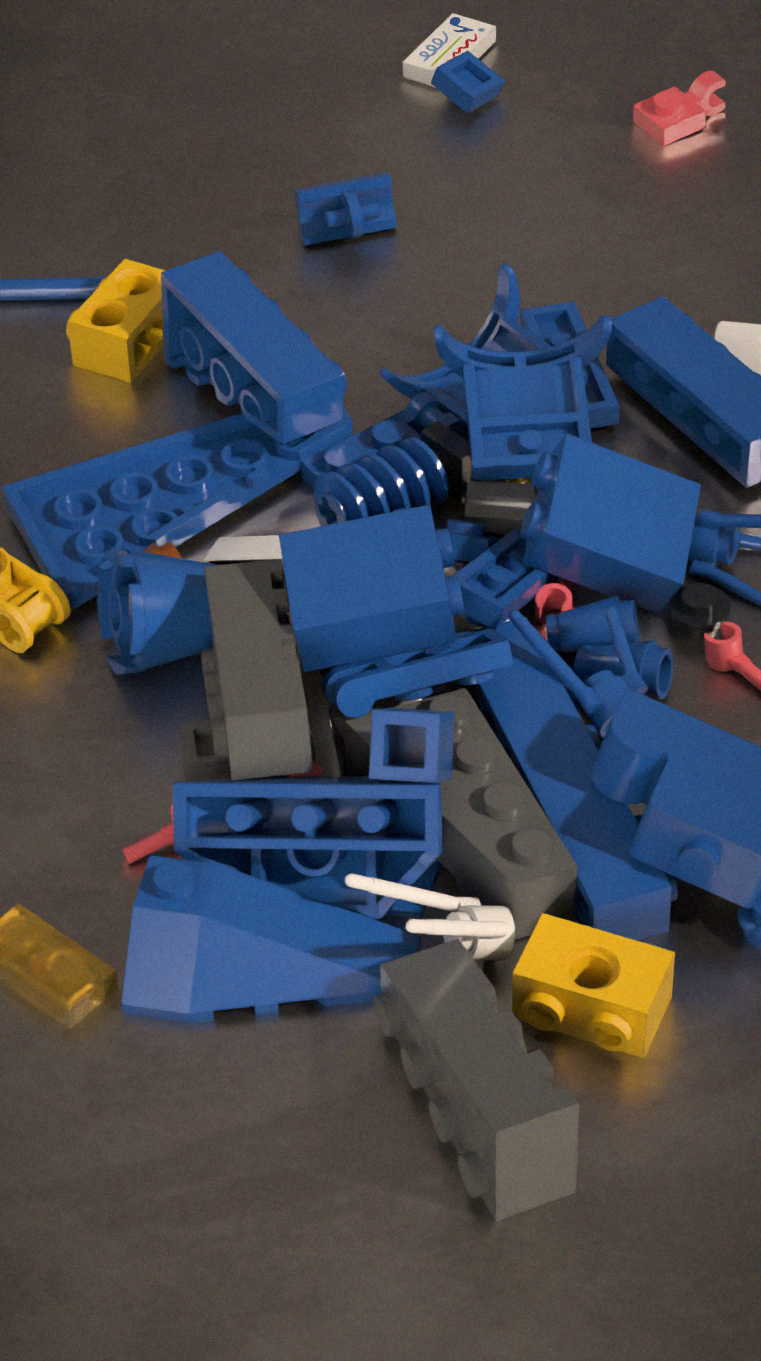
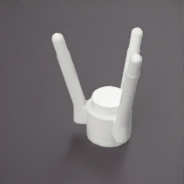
[345,874,515,971]

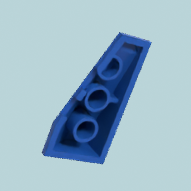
[121,855,421,1023]

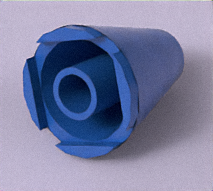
[97,549,216,674]

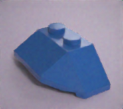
[173,776,442,919]

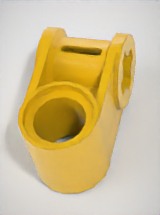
[0,547,71,653]

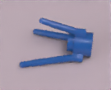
[688,509,761,606]
[508,606,648,738]

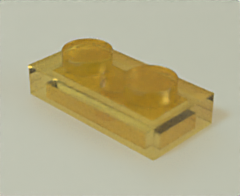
[0,903,118,1030]

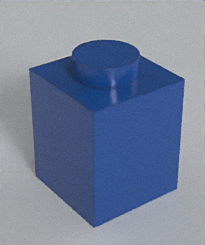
[369,708,455,783]

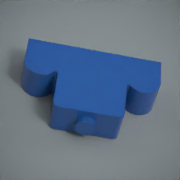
[590,688,761,908]

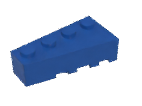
[161,251,347,444]

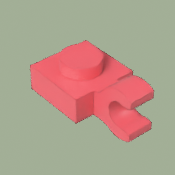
[633,71,726,146]

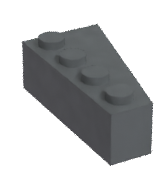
[200,559,313,781]

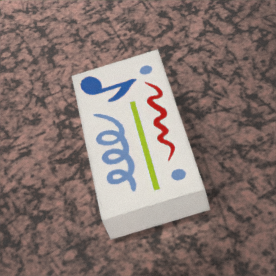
[403,13,496,88]

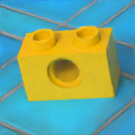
[512,913,675,1059]

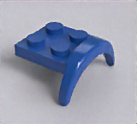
[379,263,588,431]
[434,315,612,481]

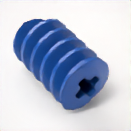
[313,437,449,526]

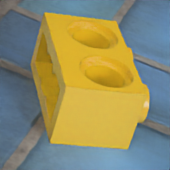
[66,259,165,383]

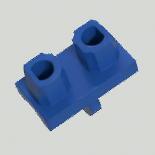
[294,172,397,246]

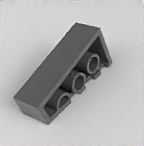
[343,688,578,939]
[373,939,579,1222]

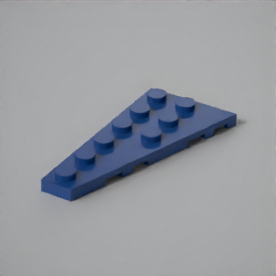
[2,408,353,611]

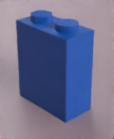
[520,433,701,613]
[279,505,465,672]

